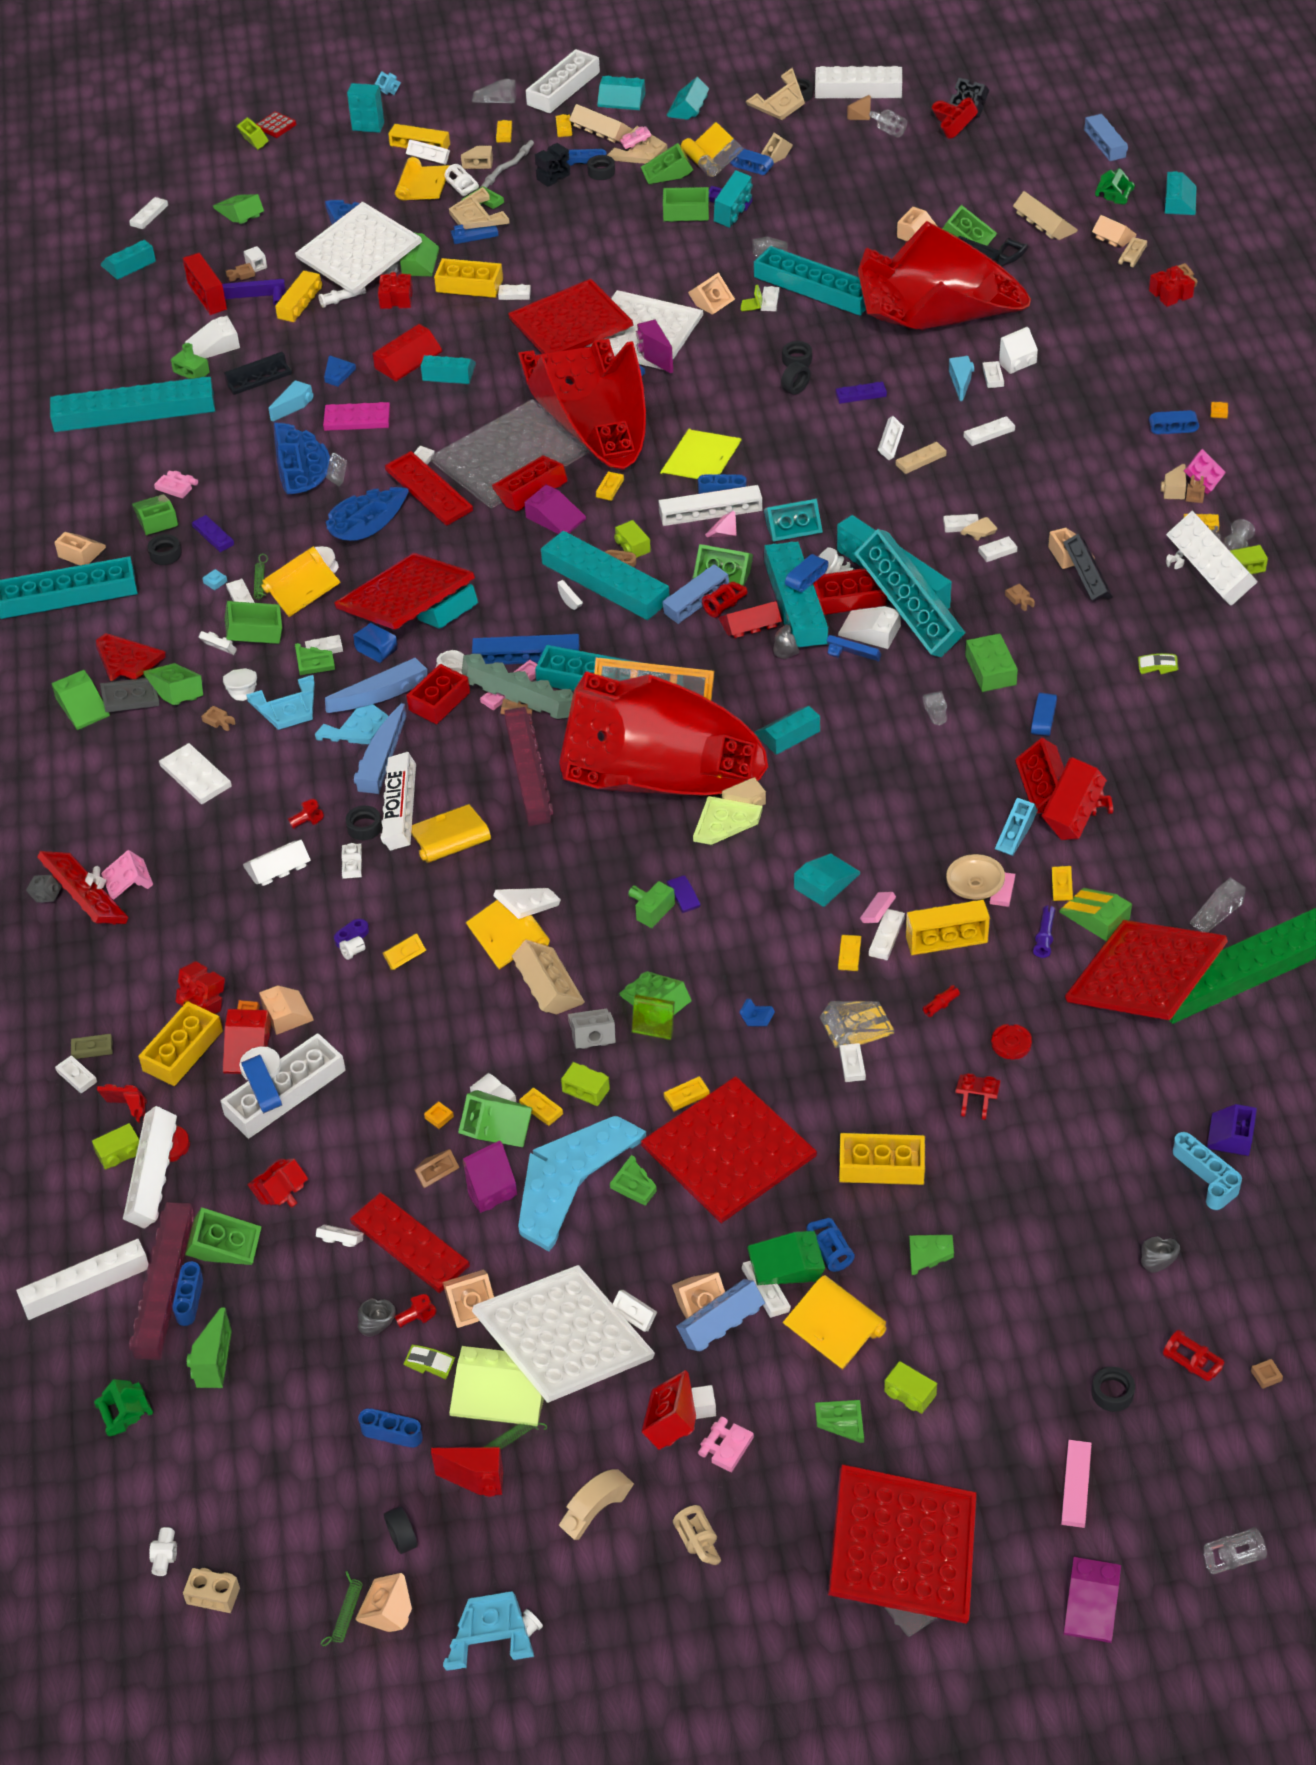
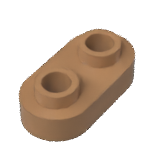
[605,550,637,567]

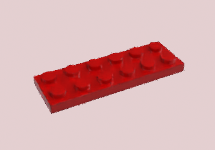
[385,451,473,526]
[37,851,129,925]
[350,1192,470,1293]

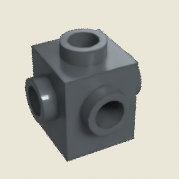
[26,875,61,903]

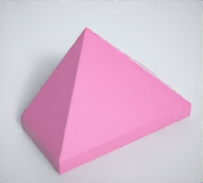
[705,511,736,537]

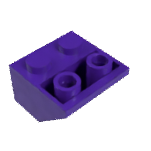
[1207,1104,1257,1156]

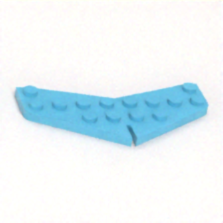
[518,1116,646,1252]

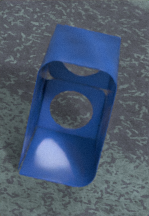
[353,623,398,663]

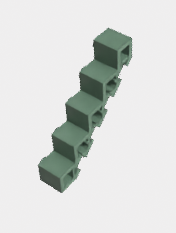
[461,654,573,719]

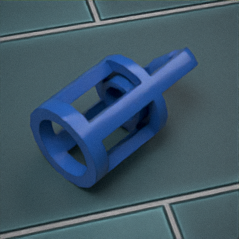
[806,1218,855,1272]

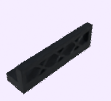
[224,352,292,395]
[1063,534,1113,602]

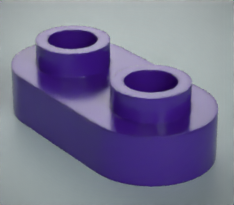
[334,919,369,948]

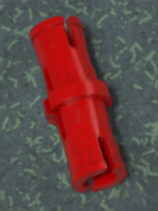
[923,985,960,1017]

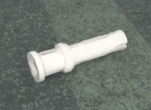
[319,287,366,308]

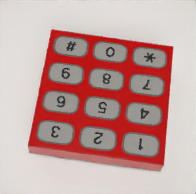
[256,111,297,138]

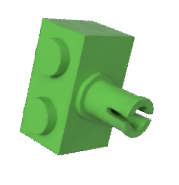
[171,343,210,379]
[628,881,675,928]

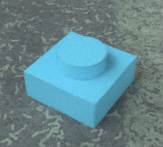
[202,569,228,590]

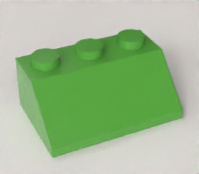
[400,232,439,276]
[693,544,753,586]

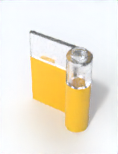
[681,122,744,177]

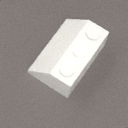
[243,840,311,886]

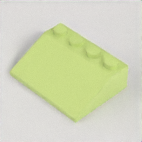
[450,1346,544,1426]

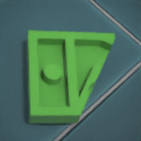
[295,643,335,675]
[610,1155,657,1206]
[909,1235,954,1275]
[815,1400,864,1443]

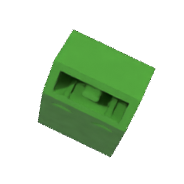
[132,494,178,535]
[619,971,692,1023]
[458,1090,532,1147]

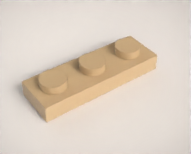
[896,442,946,474]

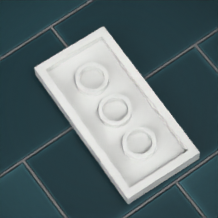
[159,743,232,804]

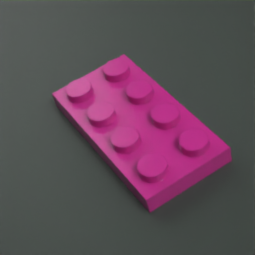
[323,402,390,431]

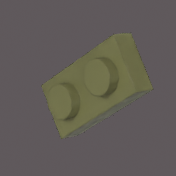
[71,1034,113,1059]

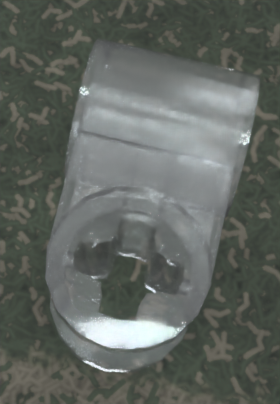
[923,691,947,725]

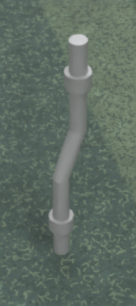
[480,140,534,188]

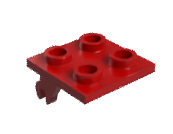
[956,1073,1001,1120]
[97,1084,147,1123]

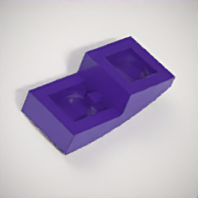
[666,875,701,913]

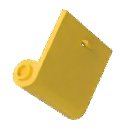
[395,157,450,200]
[261,546,341,617]
[411,804,491,863]
[466,900,550,970]
[783,1275,886,1370]

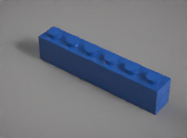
[472,634,580,664]

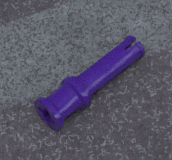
[1033,905,1056,958]

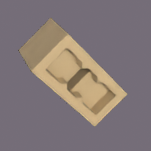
[183,1568,240,1613]

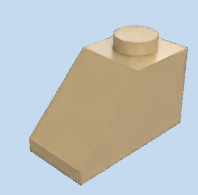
[761,133,793,163]
[461,146,493,169]
[1161,464,1186,499]
[722,778,766,806]

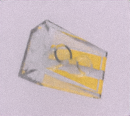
[820,1001,895,1048]

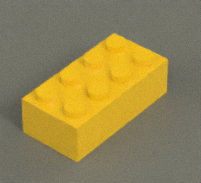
[434,258,503,298]
[906,900,990,955]
[138,1001,223,1086]
[839,1133,925,1185]

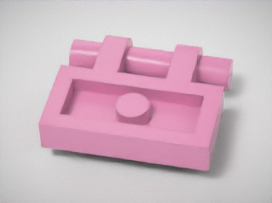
[620,126,652,149]
[154,470,198,499]
[698,1417,754,1473]

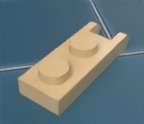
[1118,237,1147,268]

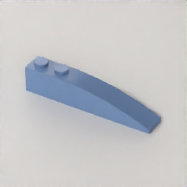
[325,658,427,713]
[354,703,407,794]

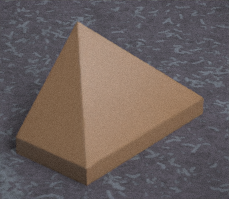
[847,95,871,120]
[414,1149,460,1188]

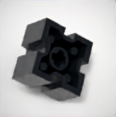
[949,78,990,118]
[535,143,570,187]

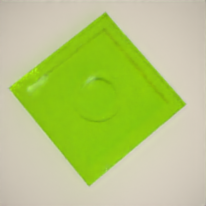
[632,994,675,1040]

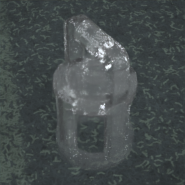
[869,110,907,137]
[1204,1527,1267,1574]

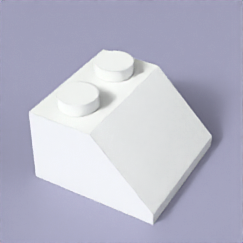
[999,327,1038,374]

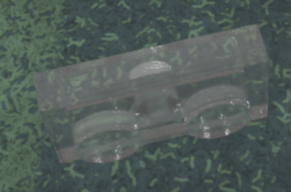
[326,452,347,486]

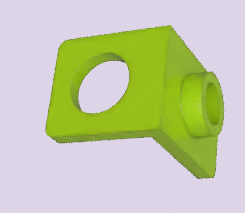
[741,285,763,311]

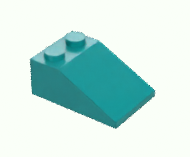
[794,853,860,907]

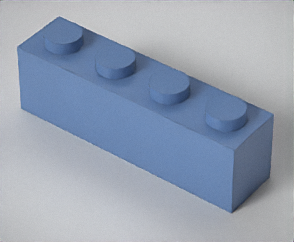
[1084,114,1128,161]
[663,564,729,624]
[676,1279,765,1351]

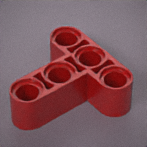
[932,98,978,139]

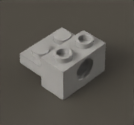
[568,1008,615,1049]

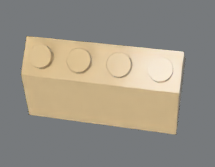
[569,104,633,143]
[1013,191,1078,240]
[512,940,585,1014]

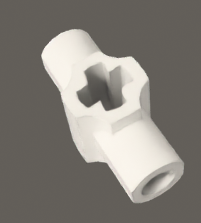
[149,1528,177,1576]

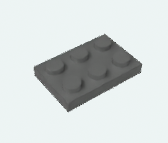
[100,678,159,712]

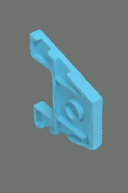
[246,675,315,730]
[315,704,388,744]
[443,1591,534,1671]

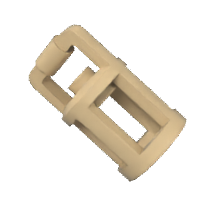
[673,1505,721,1566]

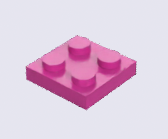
[1184,449,1226,494]

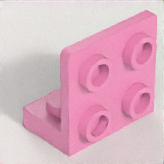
[101,850,153,900]

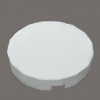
[239,1047,281,1080]

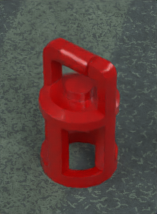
[702,582,748,618]
[1163,1329,1224,1381]

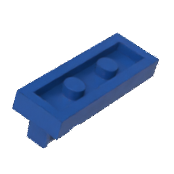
[451,224,498,244]
[827,635,881,661]

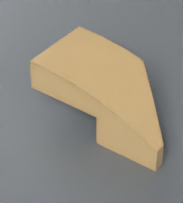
[960,517,997,541]

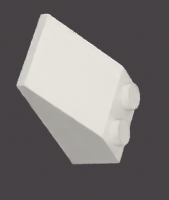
[185,316,240,358]
[838,606,901,649]

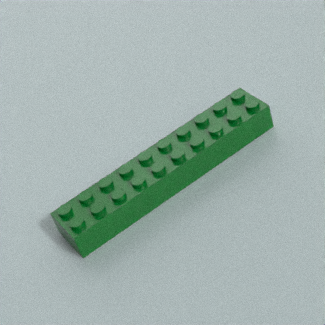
[1169,908,1316,1024]

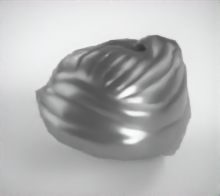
[773,624,799,660]
[1141,1236,1180,1273]
[357,1298,396,1337]

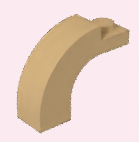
[559,1469,634,1540]

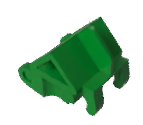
[1095,168,1135,204]
[94,1379,153,1436]

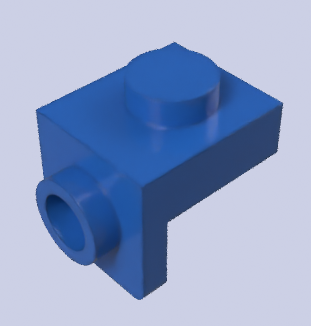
[740,999,775,1026]

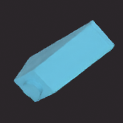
[949,356,974,401]
[269,380,313,421]
[995,798,1038,856]

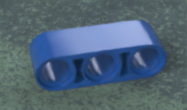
[729,148,774,175]
[1149,410,1199,434]
[698,474,747,494]
[785,554,829,592]
[1031,692,1057,736]
[241,1054,282,1114]
[173,1261,203,1326]
[358,1408,423,1448]

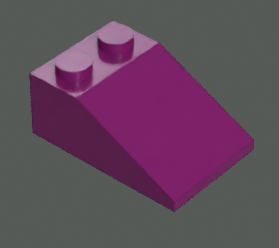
[636,319,673,373]
[525,485,586,534]
[463,1140,517,1213]
[1064,1557,1121,1643]

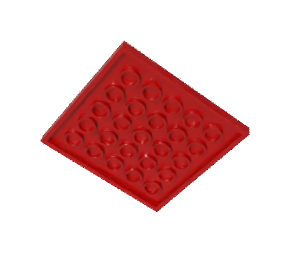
[508,279,634,354]
[334,553,475,629]
[1065,920,1228,1020]
[641,1076,817,1224]
[828,1465,976,1624]

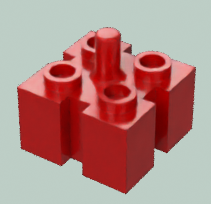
[1149,265,1195,307]
[378,272,413,309]
[175,961,225,1014]
[247,1159,308,1207]

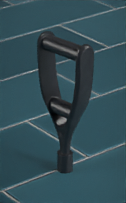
[997,238,1028,267]

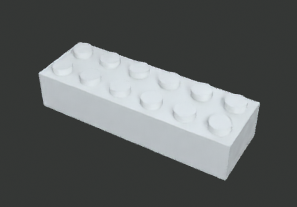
[526,49,600,113]
[815,66,902,98]
[1166,511,1258,606]
[220,1033,346,1139]

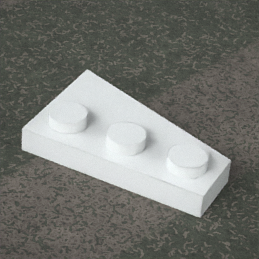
[493,888,561,919]

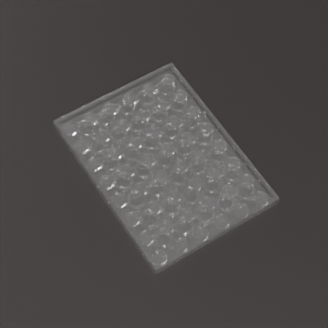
[431,399,590,508]

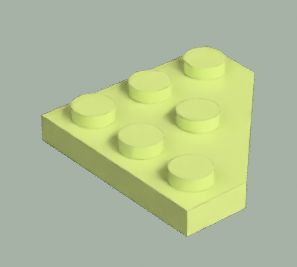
[693,796,763,845]

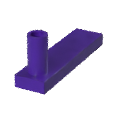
[222,279,286,305]

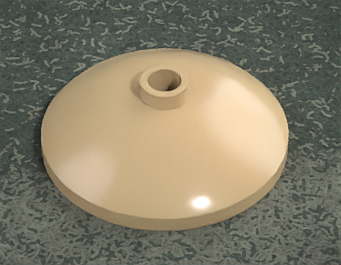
[947,854,1005,900]

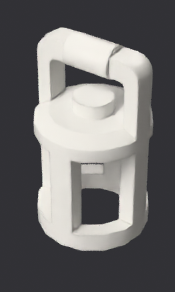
[445,164,479,196]

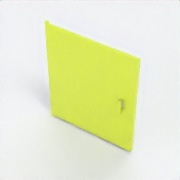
[660,428,742,479]

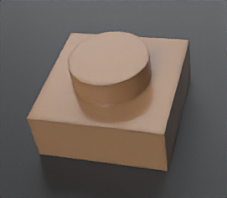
[1251,1359,1283,1389]

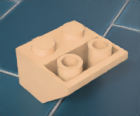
[897,207,937,241]
[1049,528,1095,569]
[55,532,106,565]

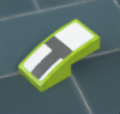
[1138,654,1178,674]
[403,1345,455,1379]

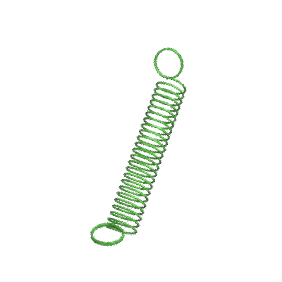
[254,554,268,599]
[482,1423,547,1449]
[321,1571,362,1646]

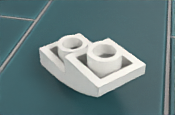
[342,843,362,879]

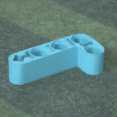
[1173,1132,1242,1210]

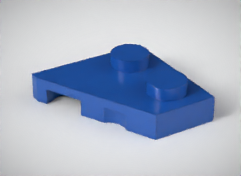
[324,356,356,387]

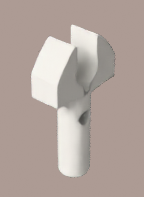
[1166,549,1185,569]
[85,866,106,889]

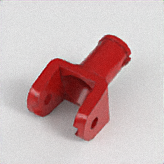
[1091,789,1113,816]
[288,799,324,829]
[395,1294,436,1328]

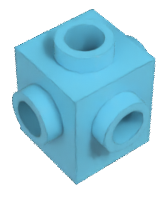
[375,71,401,95]

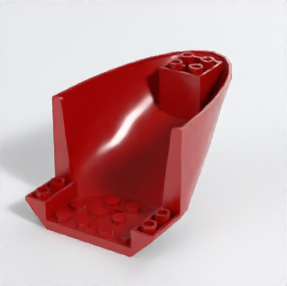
[858,221,1031,330]
[518,338,646,470]
[559,671,768,795]

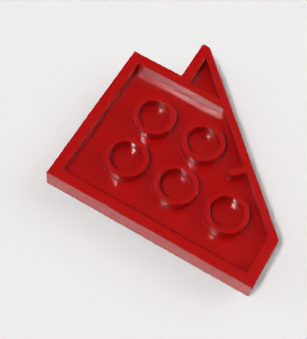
[96,633,165,681]

